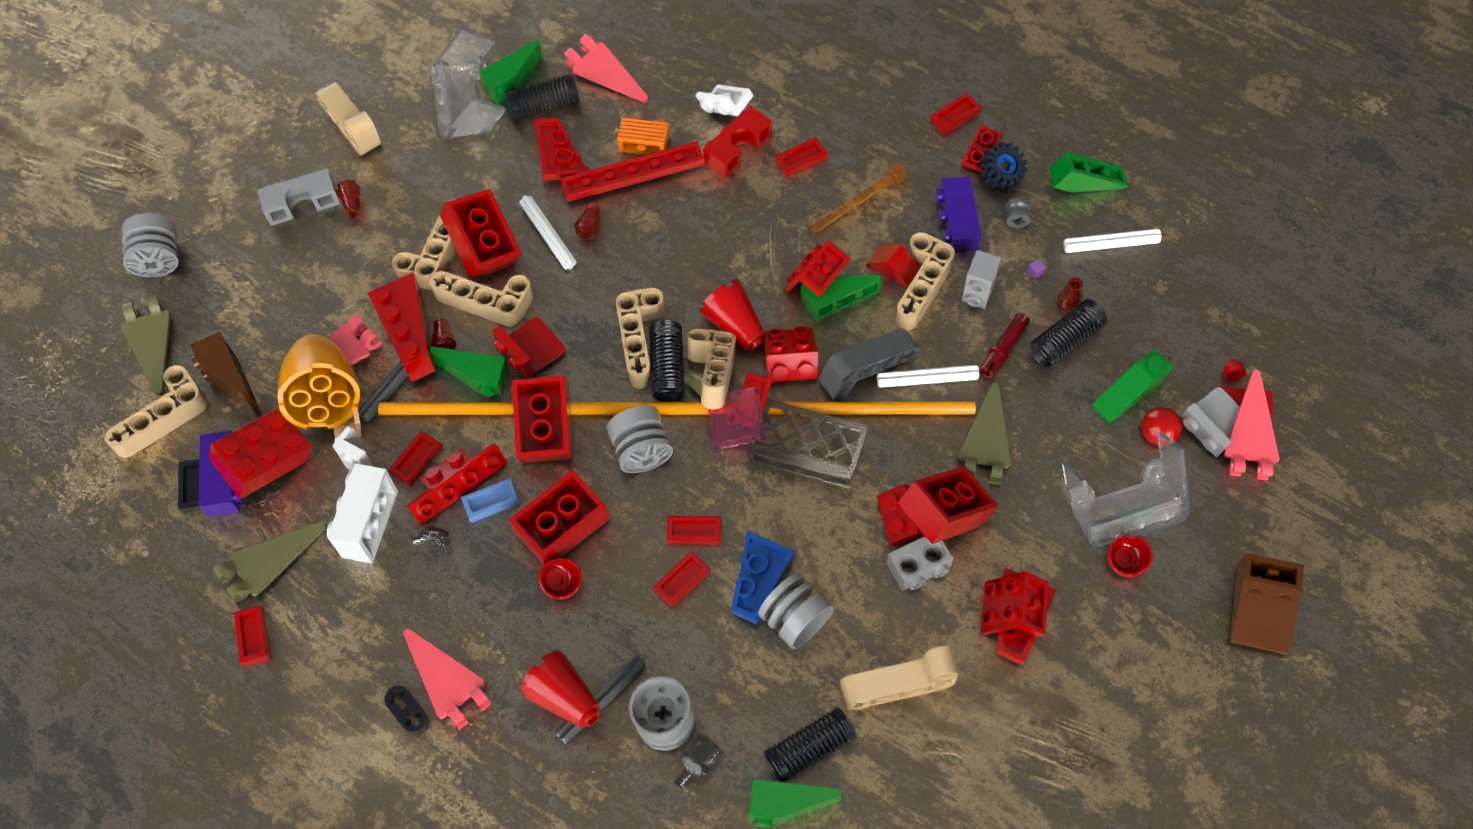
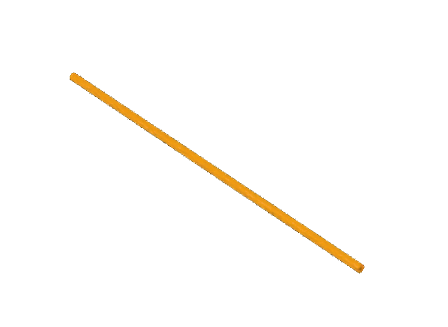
[378,402,976,415]

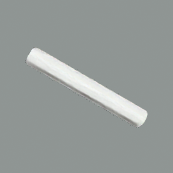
[519,195,576,270]
[1063,228,1162,253]
[877,365,979,388]

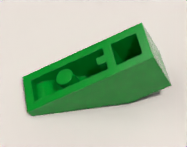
[479,39,543,104]
[1049,151,1128,193]
[800,275,882,322]
[430,347,510,397]
[1092,349,1173,424]
[749,779,842,828]

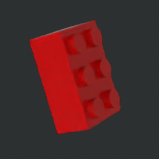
[439,189,522,280]
[512,375,574,464]
[209,408,312,499]
[898,466,999,544]
[508,469,610,565]

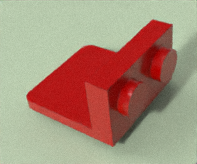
[492,317,566,379]
[763,326,819,382]

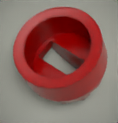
[1223,359,1247,382]

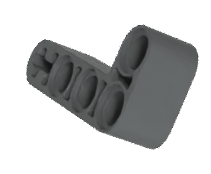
[819,328,920,401]

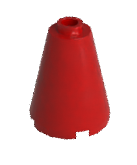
[698,279,766,351]
[521,651,600,728]

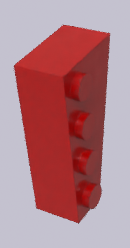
[367,272,435,382]

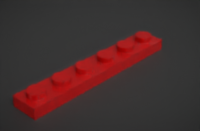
[560,141,705,202]

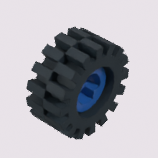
[980,142,1028,190]

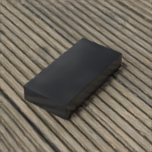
[178,459,201,513]

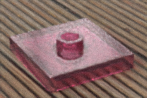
[708,387,765,450]

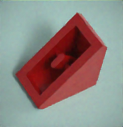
[866,244,920,289]

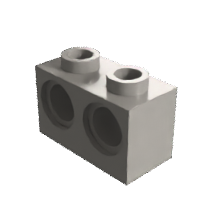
[962,250,1001,309]
[886,537,953,591]

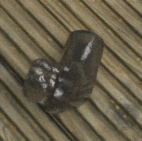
[410,526,450,548]

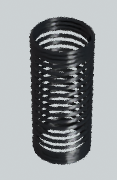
[504,73,579,121]
[1030,299,1107,368]
[650,320,685,402]
[764,707,857,782]

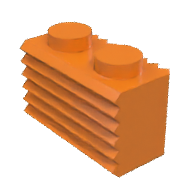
[617,116,670,155]

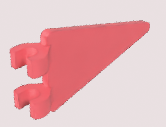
[564,34,648,103]
[329,314,382,365]
[1224,370,1279,481]
[403,629,491,730]

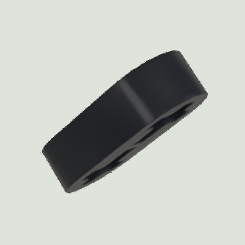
[384,686,429,736]

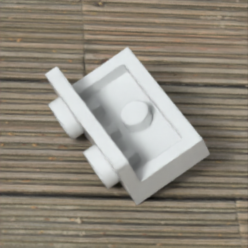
[696,84,753,116]
[333,425,374,472]

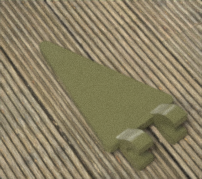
[120,295,171,396]
[958,383,1011,485]
[213,521,327,604]

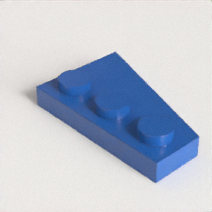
[731,531,796,625]

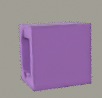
[1028,259,1046,279]

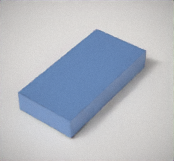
[461,478,521,523]

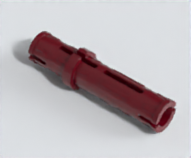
[978,312,1030,378]

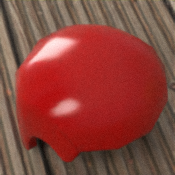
[1141,407,1182,446]
[1106,536,1153,577]
[537,558,583,600]

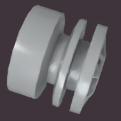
[121,213,178,277]
[606,405,673,473]
[758,573,834,649]
[629,676,696,751]

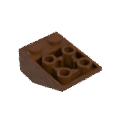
[1230,553,1304,655]

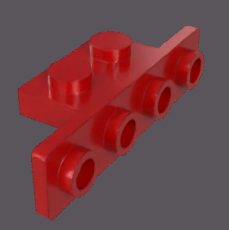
[407,443,507,525]

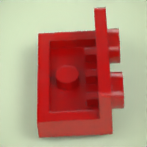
[877,484,924,547]

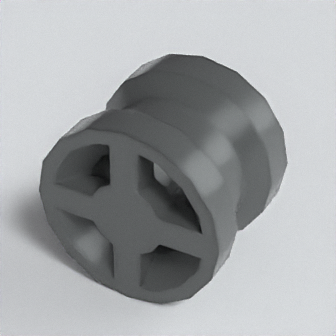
[1005,198,1031,228]

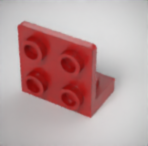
[784,240,851,297]
[980,571,1049,637]

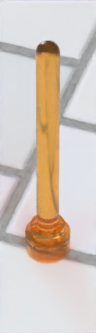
[809,163,908,233]

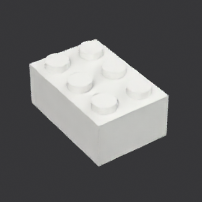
[327,463,398,564]

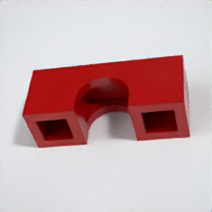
[703,105,772,178]

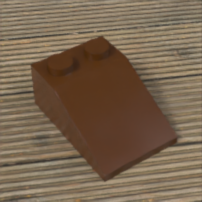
[190,332,263,417]

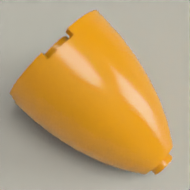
[278,334,360,429]

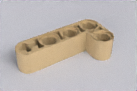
[315,82,381,156]
[392,199,457,290]
[895,232,955,331]
[429,271,533,327]
[616,288,665,389]
[687,329,736,409]
[105,365,208,458]
[840,646,958,710]

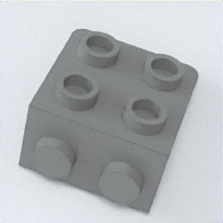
[1180,387,1240,457]

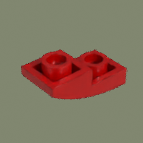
[962,125,1003,173]

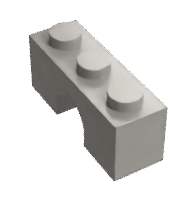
[257,168,340,226]

